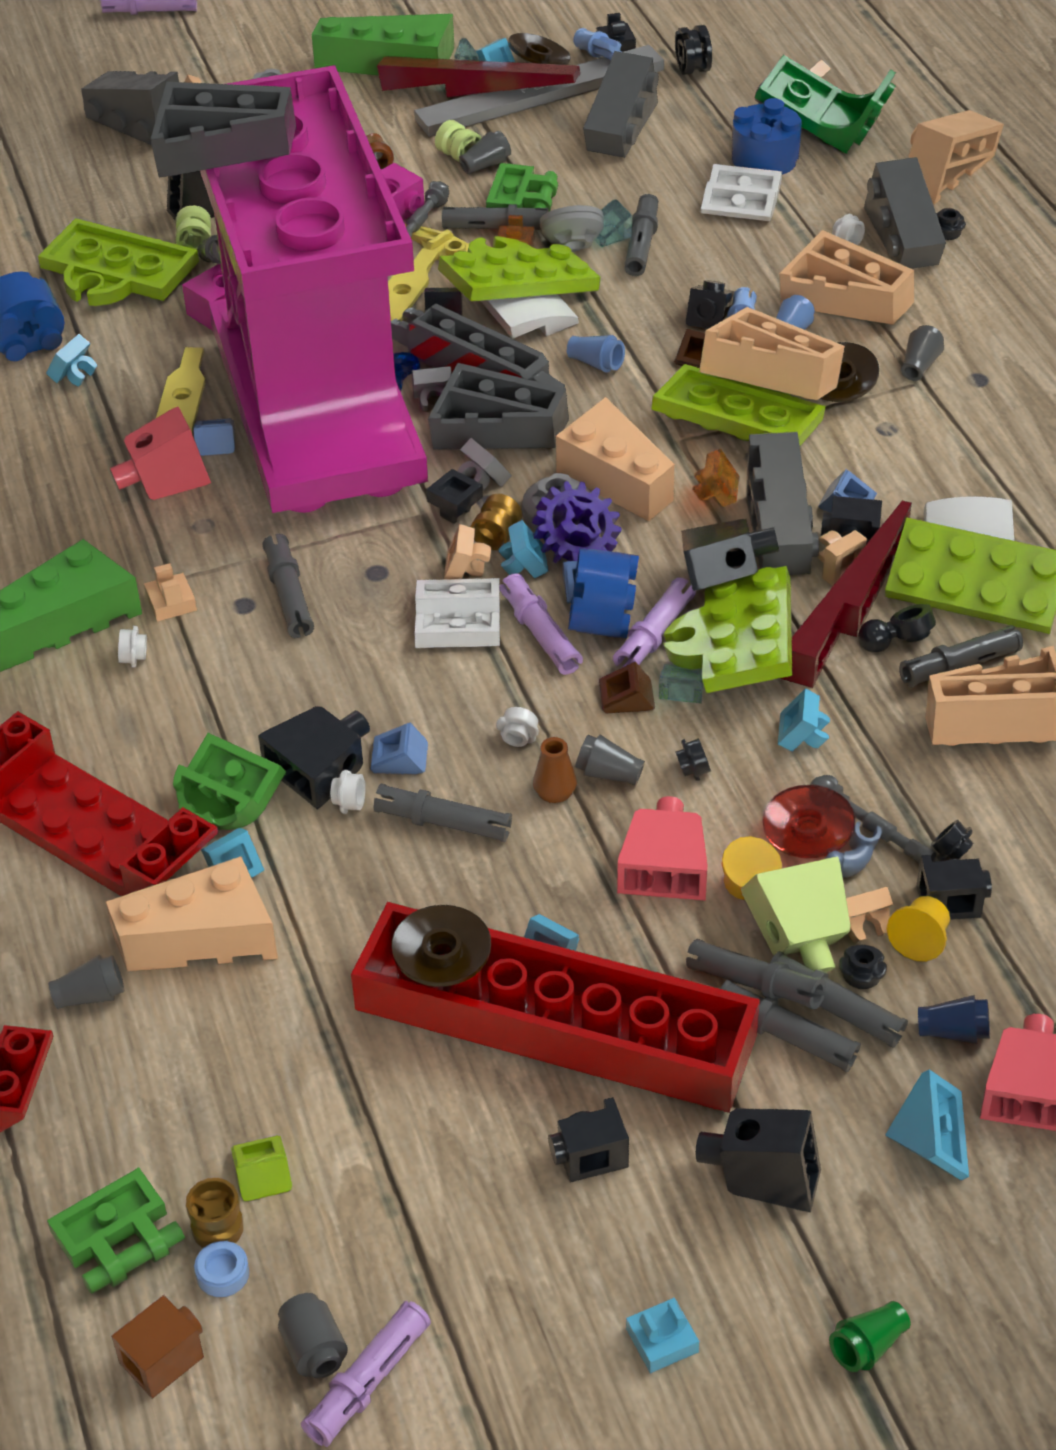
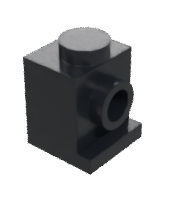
[821,496,882,544]
[916,855,992,920]
[548,1097,629,1183]

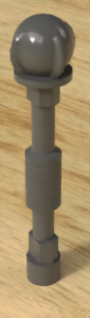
[406,181,450,238]
[809,775,936,864]

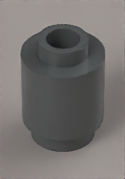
[278,1293,348,1378]

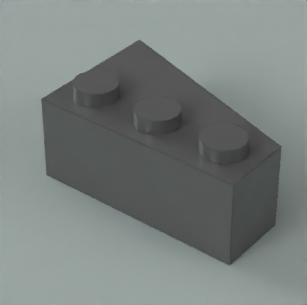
[583,51,659,158]
[150,82,296,178]
[428,363,569,450]

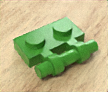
[486,163,559,212]
[47,1167,185,1294]

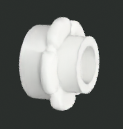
[832,214,865,245]
[118,626,147,667]
[496,707,539,747]
[330,770,365,814]

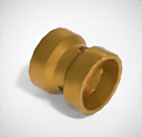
[470,493,522,550]
[186,1178,244,1248]

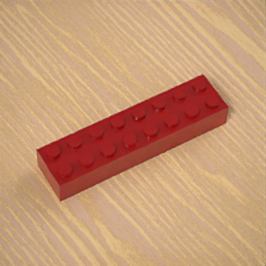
[351,901,760,1113]

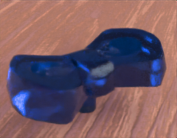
[393,352,420,392]

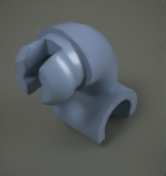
[825,822,882,877]

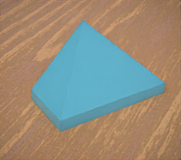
[885,1069,969,1181]

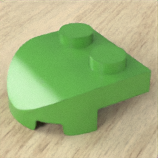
[173,733,286,830]

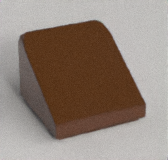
[674,329,705,368]
[599,661,655,714]

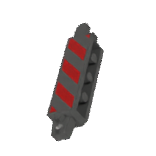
[391,304,565,388]

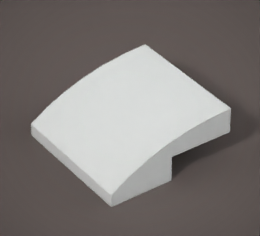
[701,164,782,221]
[481,294,579,339]
[924,497,1014,541]
[415,578,500,648]

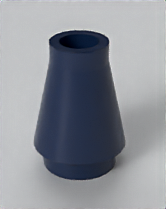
[918,995,990,1044]

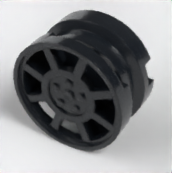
[675,24,712,75]

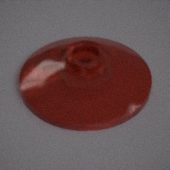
[762,785,855,858]

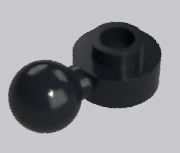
[858,604,936,652]

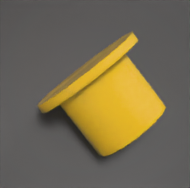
[721,836,782,900]
[886,896,950,962]

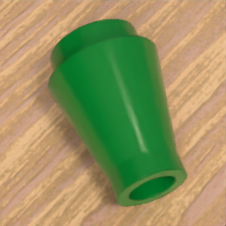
[829,1301,911,1372]

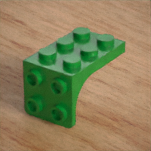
[754,54,896,154]

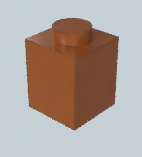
[111,1295,204,1399]

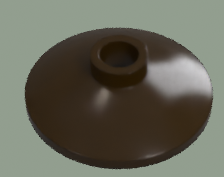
[508,33,571,65]
[820,342,879,402]
[392,905,491,987]

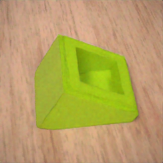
[231,1135,292,1201]

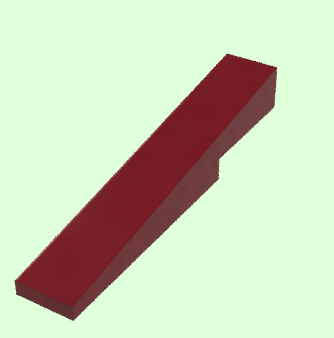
[377,56,581,97]
[780,500,912,688]

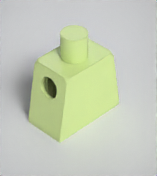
[741,856,851,972]

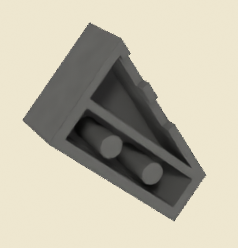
[81,71,179,145]
[864,157,946,269]
[746,432,819,575]

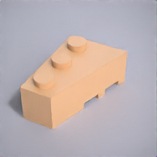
[909,110,1004,204]
[779,230,914,325]
[699,307,845,400]
[556,397,675,521]
[925,646,1056,746]
[106,857,278,972]

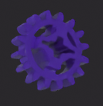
[531,481,622,563]

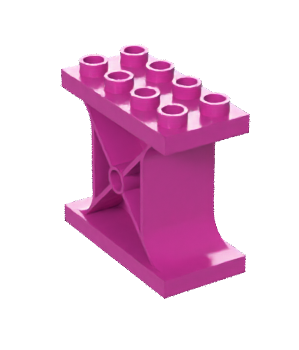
[200,65,428,513]

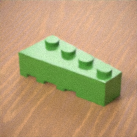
[312,14,455,76]

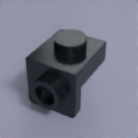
[686,280,735,329]

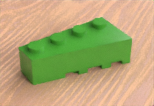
[0,539,142,672]

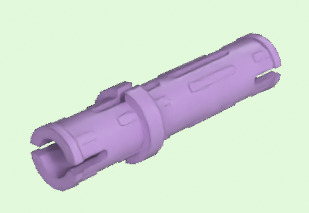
[101,0,197,15]
[499,573,583,675]
[613,578,696,667]
[301,1301,431,1447]

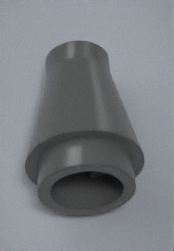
[459,131,511,175]
[901,325,944,381]
[575,734,645,786]
[48,955,125,1009]

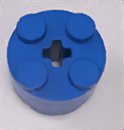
[732,98,802,175]
[0,271,65,362]
[568,548,639,639]

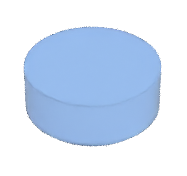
[194,1241,249,1297]

